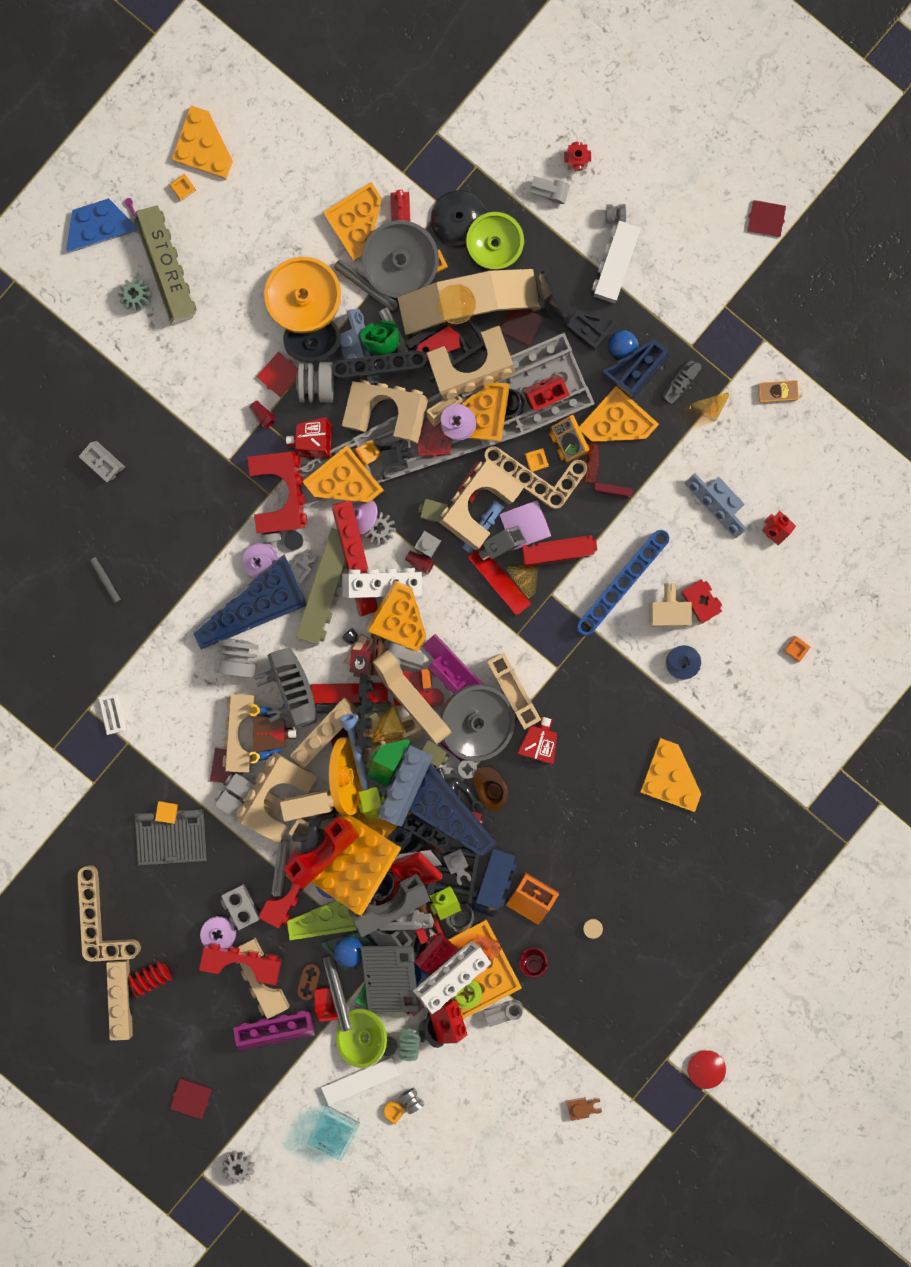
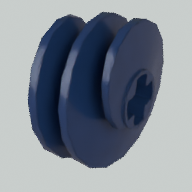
[666,645,701,680]

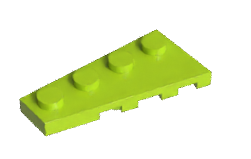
[287,900,357,940]

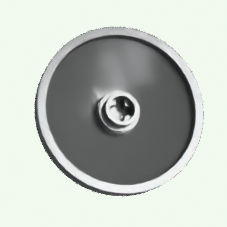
[362,220,439,298]
[440,684,515,761]

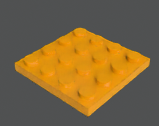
[311,815,401,916]
[418,919,522,1019]

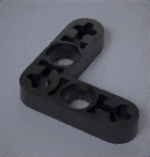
[387,815,451,859]

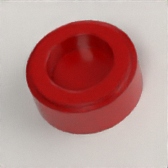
[425,688,444,707]

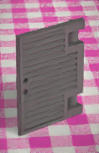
[135,809,207,865]
[361,946,420,1012]

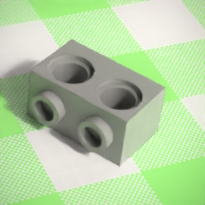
[221,884,260,930]

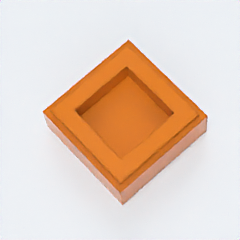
[783,636,811,662]
[421,669,433,689]

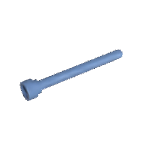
[341,714,369,791]

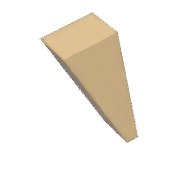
[426,395,463,427]

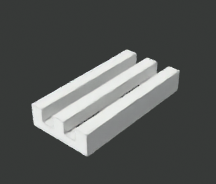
[98,693,126,735]

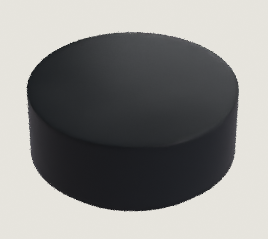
[284,531,304,550]

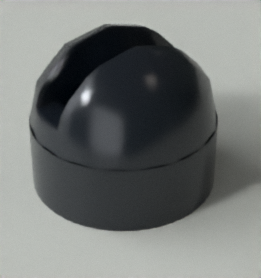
[341,628,358,645]

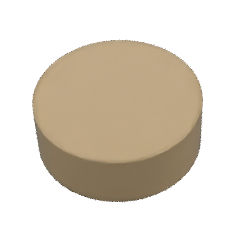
[583,919,603,939]

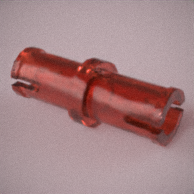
[585,444,601,483]

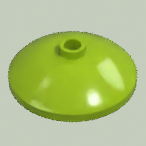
[466,212,524,270]
[336,1009,387,1068]

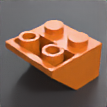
[506,872,559,925]

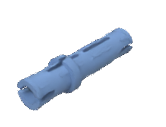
[462,500,504,554]

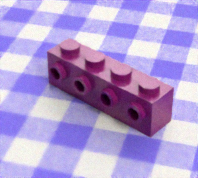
[233,1011,315,1051]

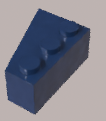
[602,339,669,400]
[472,848,517,917]

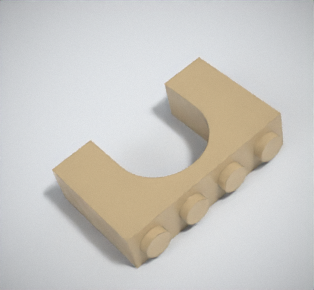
[427,326,516,400]
[342,380,429,443]
[439,459,524,550]
[236,752,317,843]
[280,788,335,822]

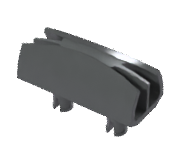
[254,647,317,730]

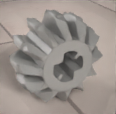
[364,512,396,545]
[222,1151,255,1184]

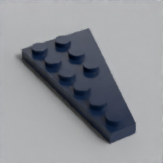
[193,554,307,650]
[380,762,497,856]

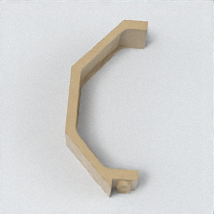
[398,269,541,336]

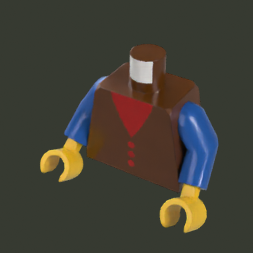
[246,704,297,764]

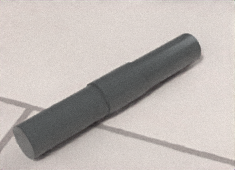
[90,557,121,604]

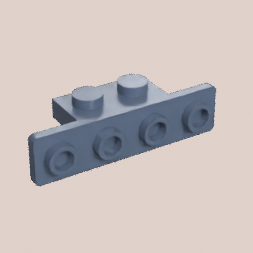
[340,309,382,384]
[684,473,747,538]

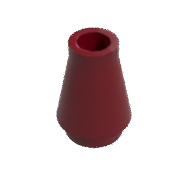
[249,400,276,429]
[405,550,435,575]

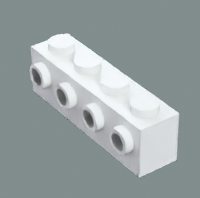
[592,221,641,304]
[342,568,422,598]
[413,940,491,1014]

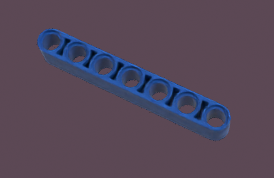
[577,530,670,635]

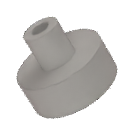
[261,531,281,548]

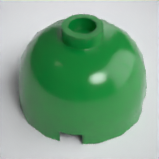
[361,320,400,356]

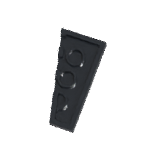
[355,674,374,754]

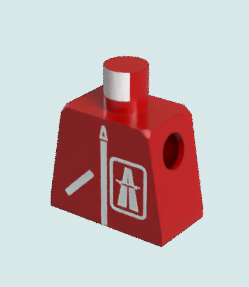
[286,417,332,459]
[517,717,557,764]

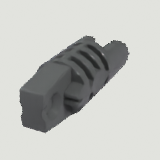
[662,360,701,404]

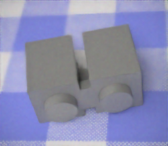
[214,772,256,818]

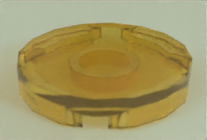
[437,284,476,324]

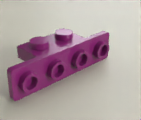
[423,634,484,694]

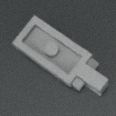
[379,910,434,931]

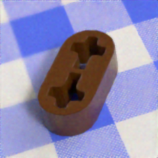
[297,963,320,1000]

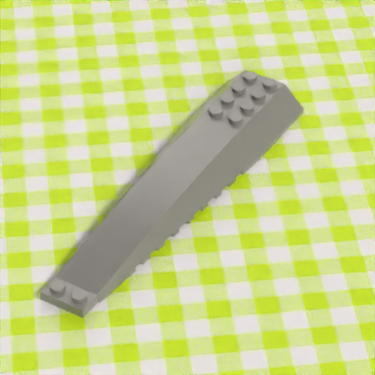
[299,333,595,508]

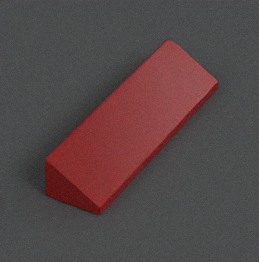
[467,546,531,616]
[311,683,388,703]

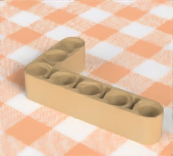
[485,447,587,510]
[373,650,452,745]
[78,865,141,961]

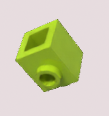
[358,787,386,820]
[429,886,461,920]

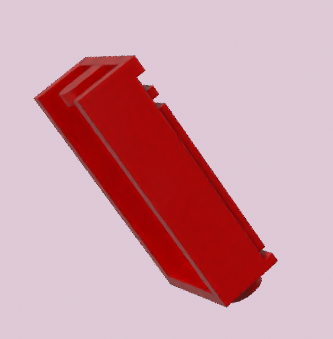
[521,535,597,566]

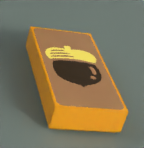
[759,380,799,403]

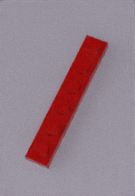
[331,500,378,616]

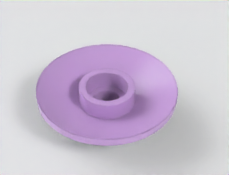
[353,501,377,535]

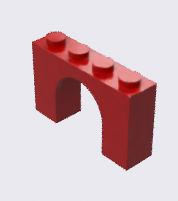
[248,452,307,533]

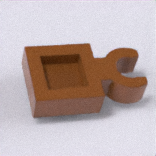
[567,1097,602,1121]

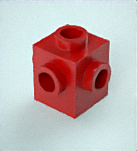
[564,142,591,171]
[761,511,796,546]

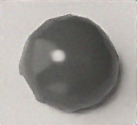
[445,903,474,932]

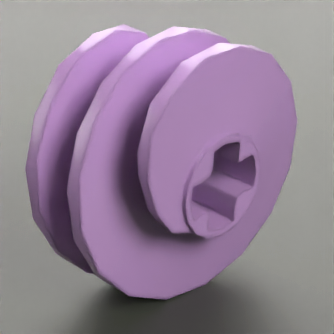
[441,404,476,441]
[242,542,279,578]
[200,916,236,949]

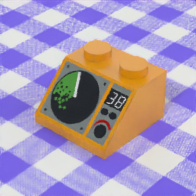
[549,415,589,463]

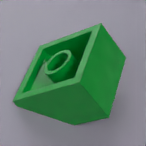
[367,739,411,787]

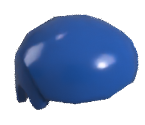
[609,330,639,359]
[334,936,363,968]

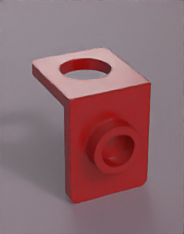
[314,987,338,1022]

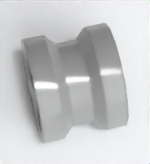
[458,759,477,779]

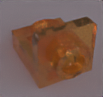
[475,933,501,961]

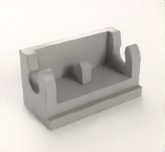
[79,441,125,482]

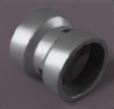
[606,204,626,224]
[398,1087,425,1114]

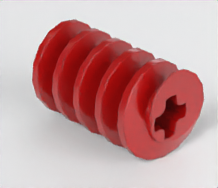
[129,961,172,998]

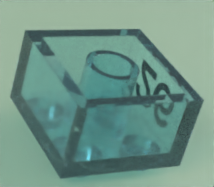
[307,1105,360,1161]

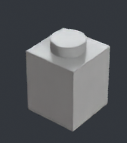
[414,531,441,558]

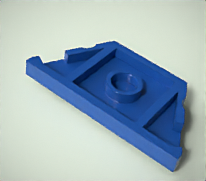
[66,198,138,253]

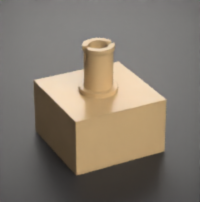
[649,583,692,626]

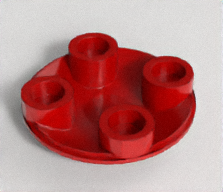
[687,1050,726,1089]

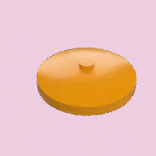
[264,257,341,333]
[329,737,364,815]

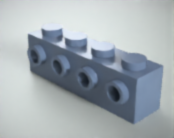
[379,746,433,827]

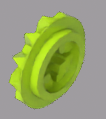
[452,980,482,1009]

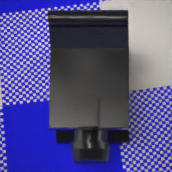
[374,438,413,480]

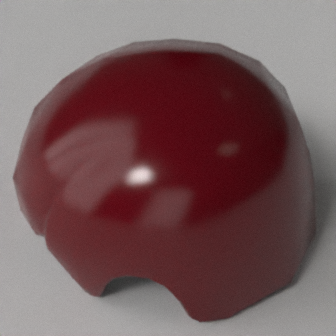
[519,947,548,979]

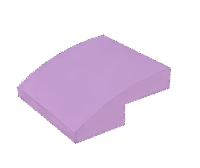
[500,500,551,550]

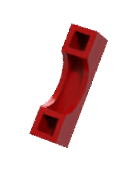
[283,816,360,888]
[258,848,305,928]
[199,943,282,985]

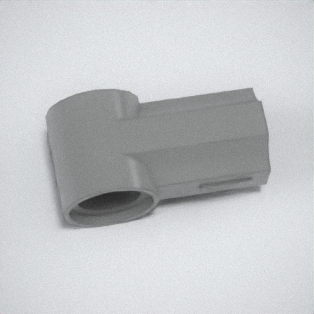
[529,176,570,204]
[388,642,425,670]
[484,999,523,1027]

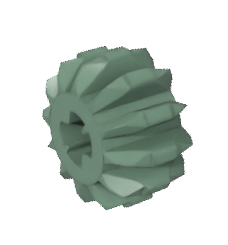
[118,278,151,311]
[399,1028,420,1061]

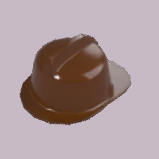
[473,767,508,811]

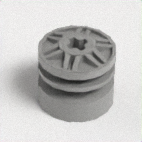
[296,362,334,403]
[214,638,259,678]

